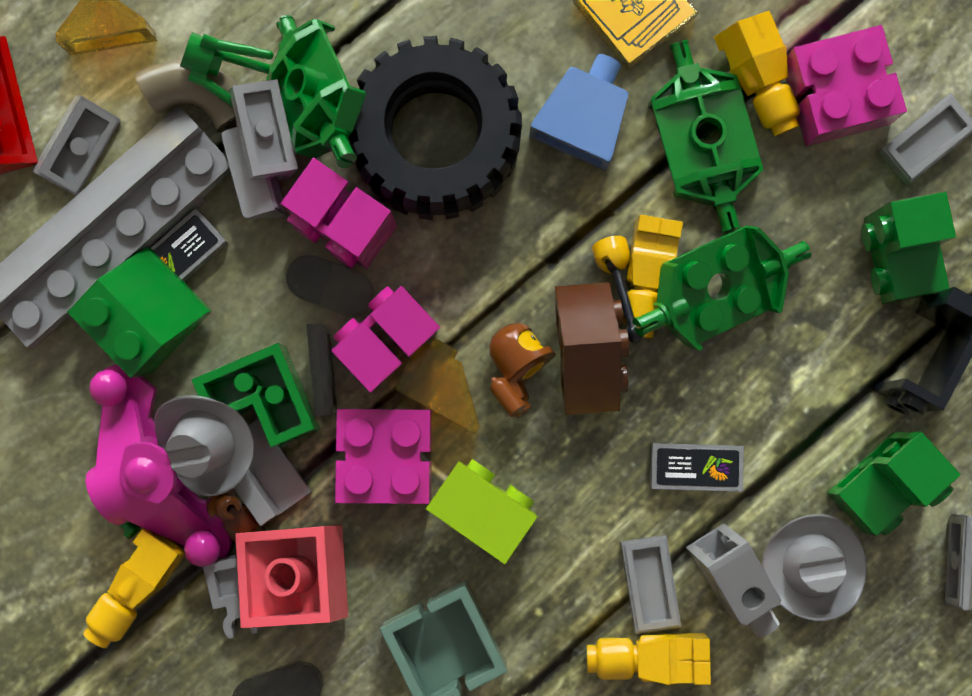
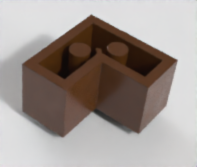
[555,282,629,415]

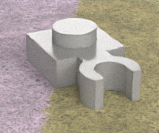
[203,554,260,639]

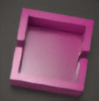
[786,25,907,147]
[280,157,397,270]
[331,285,441,392]
[335,409,432,504]

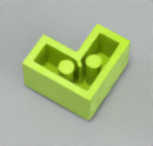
[426,459,538,564]

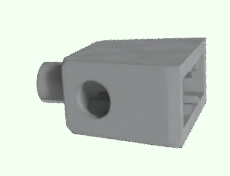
[686,523,781,638]

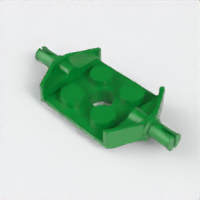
[266,15,366,168]
[648,40,764,233]
[632,225,812,351]

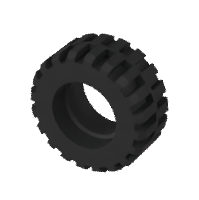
[349,36,522,220]

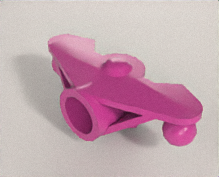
[85,364,232,567]

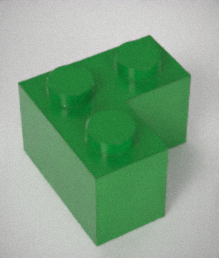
[861,191,956,305]
[191,343,321,447]
[827,432,961,536]

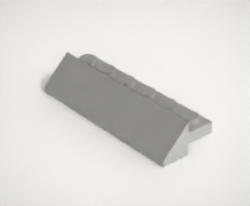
[0,106,231,349]

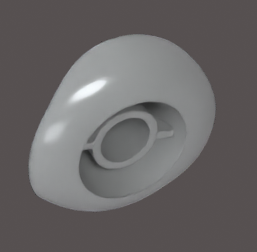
[154,395,254,496]
[762,514,867,621]

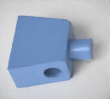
[529,54,629,171]

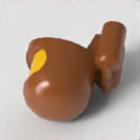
[489,323,556,418]

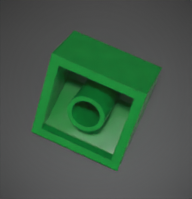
[67,247,212,378]

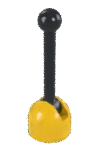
[592,236,643,343]

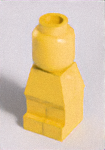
[713,10,800,137]
[623,214,683,339]
[83,529,185,648]
[587,632,711,685]

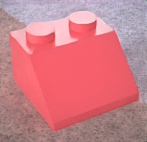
[235,525,348,628]

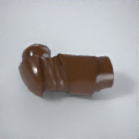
[206,489,267,545]

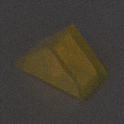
[55,0,157,56]

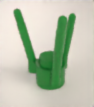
[180,32,274,108]

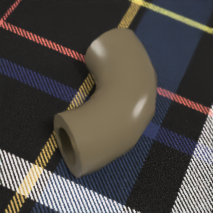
[135,59,239,133]

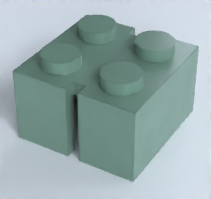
[380,580,508,696]

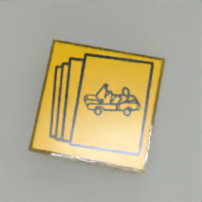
[573,0,698,70]

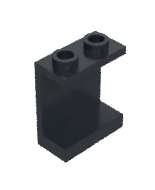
[874,287,972,415]

